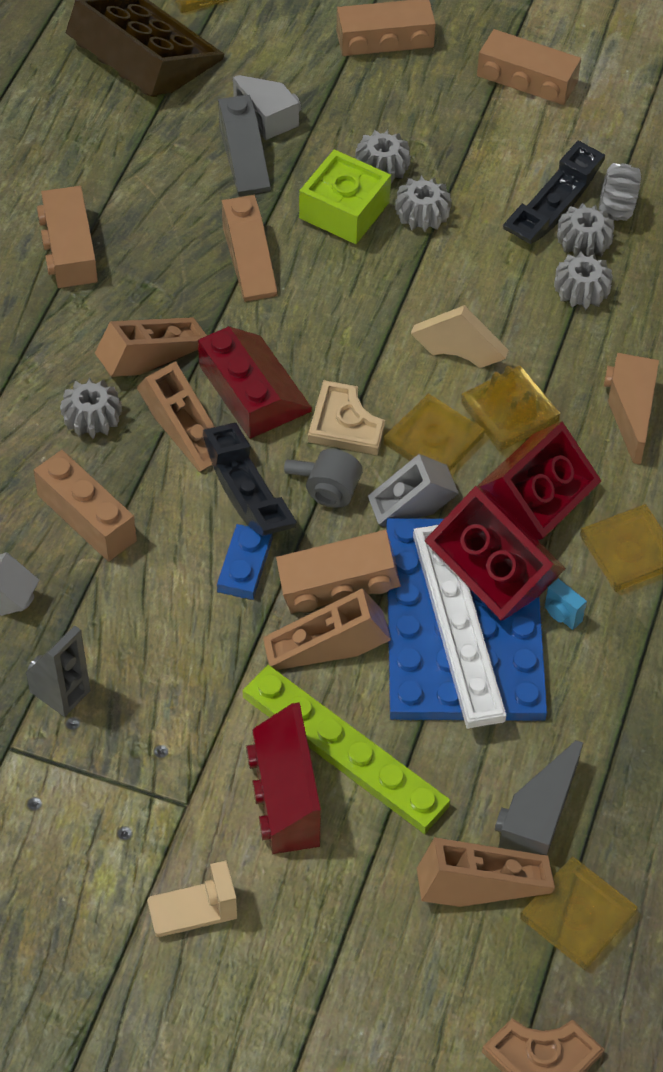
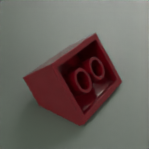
[198,326,312,439]
[478,421,602,540]
[424,486,566,620]
[246,702,321,854]

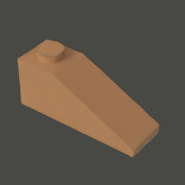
[222,195,277,302]
[95,317,207,377]
[604,353,659,464]
[137,361,215,472]
[263,588,391,670]
[417,837,555,907]

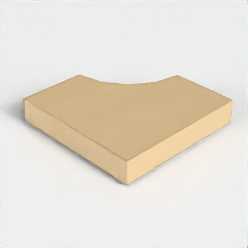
[411,305,509,368]
[308,380,385,455]

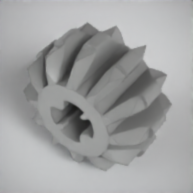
[355,129,411,184]
[599,163,641,221]
[395,175,452,232]
[557,203,614,258]
[554,251,613,310]
[60,377,122,439]

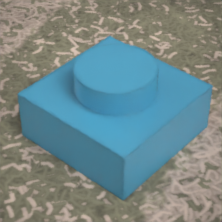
[544,578,587,630]

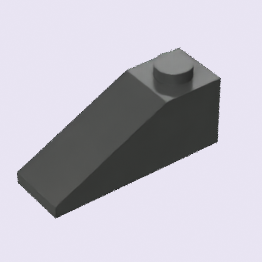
[218,94,270,196]
[26,626,91,717]
[495,740,583,855]

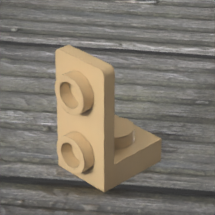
[147,860,237,937]

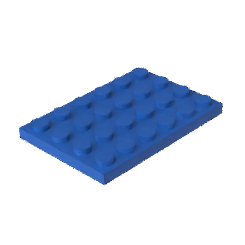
[386,518,547,721]

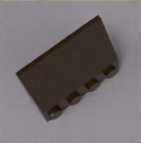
[65,0,225,97]

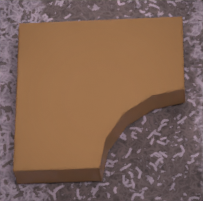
[482,1018,605,1072]

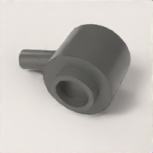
[284,449,363,508]

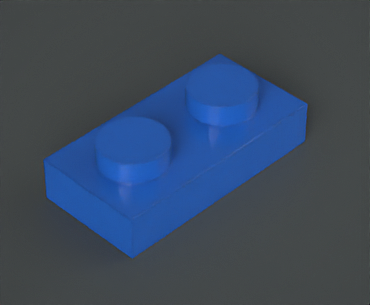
[217,524,273,600]

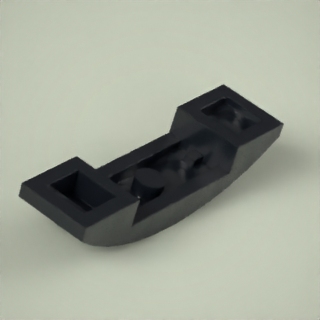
[503,140,605,244]
[203,422,297,536]

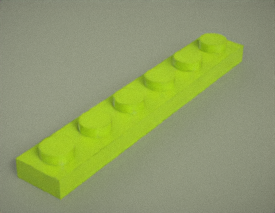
[242,665,450,835]

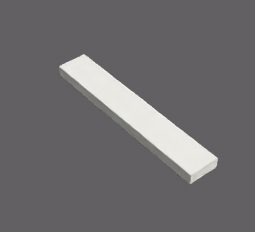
[413,525,506,729]

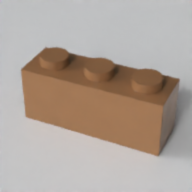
[336,0,436,56]
[477,29,581,105]
[37,186,98,288]
[33,450,137,562]
[276,530,401,614]

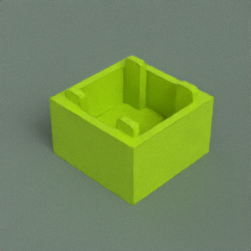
[299,149,391,244]

